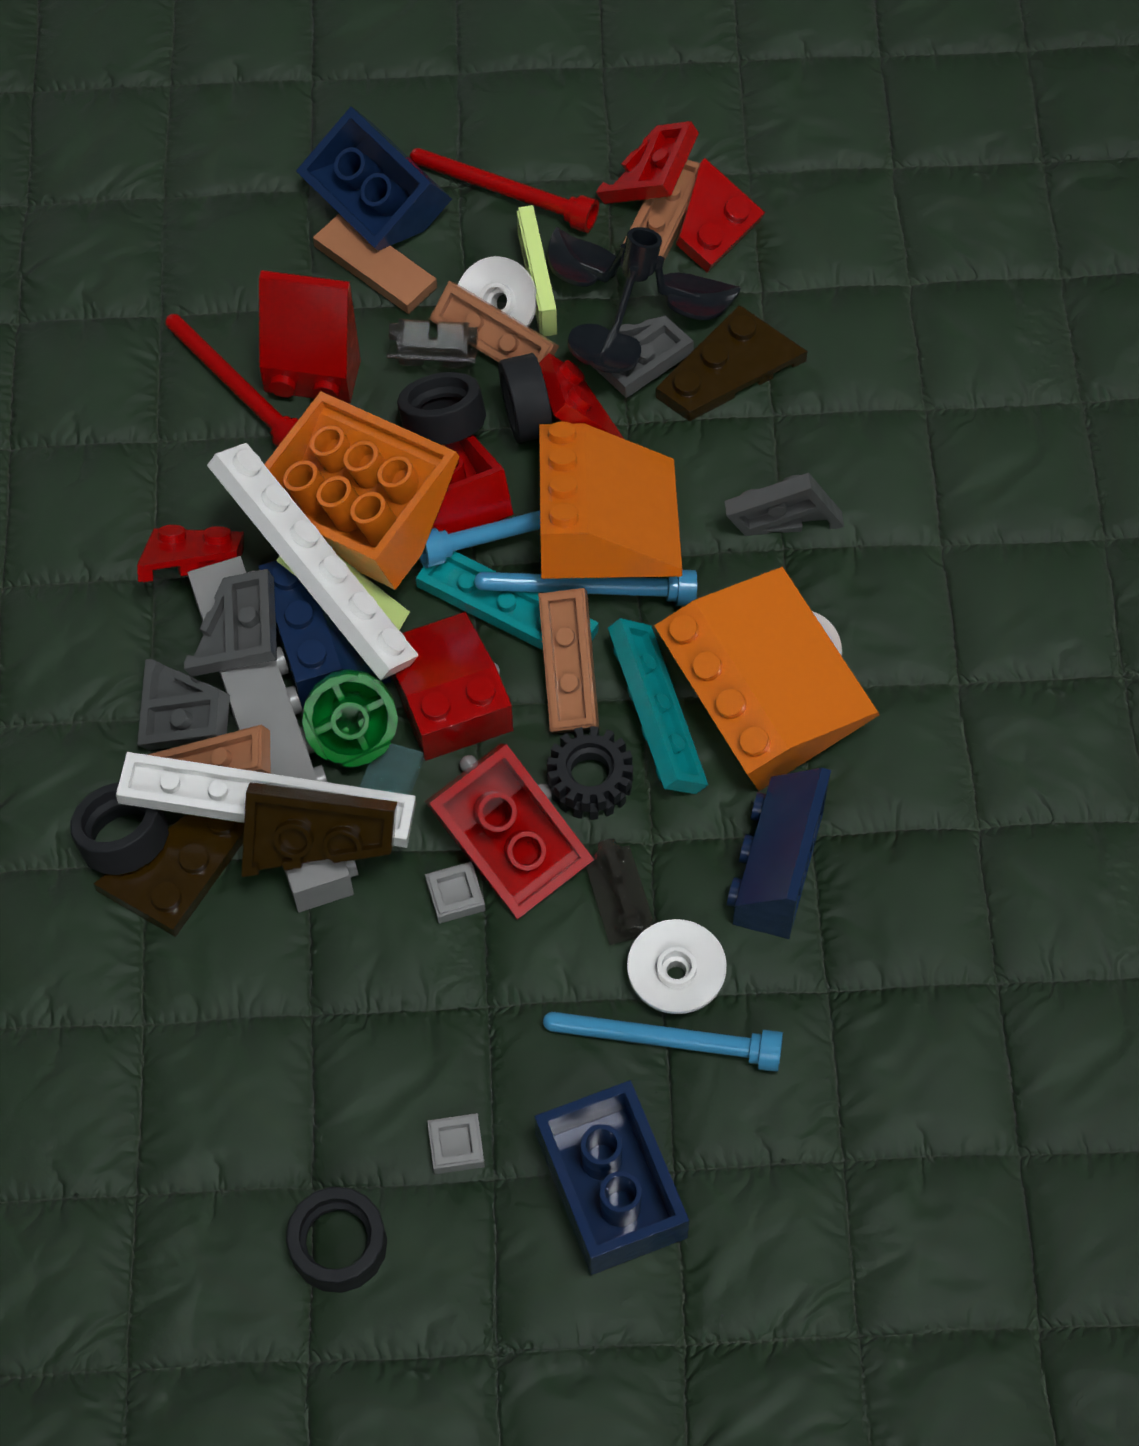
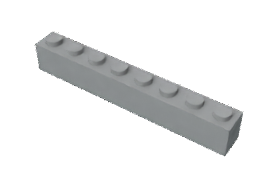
[187,556,359,913]

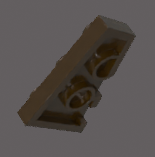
[656,305,808,422]
[242,782,397,877]
[93,814,244,937]

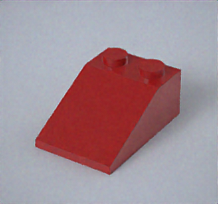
[259,270,361,403]
[432,435,514,534]
[391,612,514,761]
[424,743,594,919]

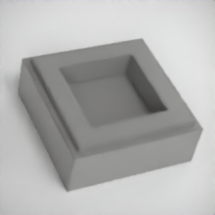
[425,861,486,924]
[427,1113,485,1174]

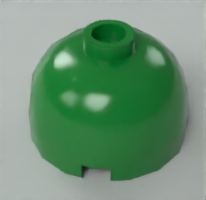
[302,669,398,767]

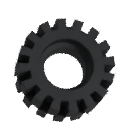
[547,726,633,820]

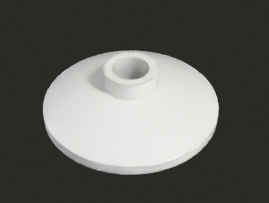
[458,256,537,327]
[627,919,727,1014]

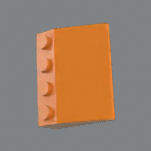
[264,391,459,590]
[539,421,682,579]
[654,566,880,791]

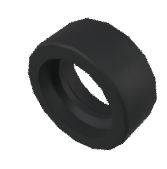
[498,353,553,443]
[397,372,486,445]
[70,782,169,875]
[286,1187,387,1293]

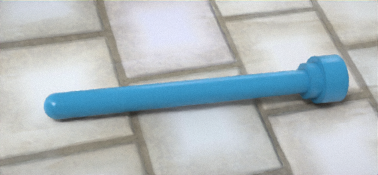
[419,510,540,568]
[474,570,697,607]
[543,1012,783,1072]

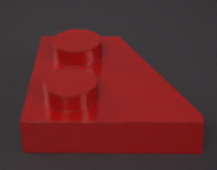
[596,121,699,204]
[676,158,765,273]
[539,353,624,439]
[137,524,244,582]

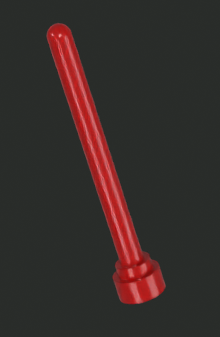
[410,148,599,233]
[165,313,299,447]

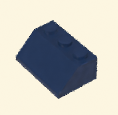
[296,106,452,251]
[258,561,391,709]
[727,768,831,939]

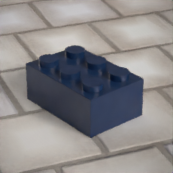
[534,1080,689,1275]

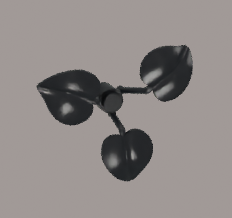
[547,227,741,373]

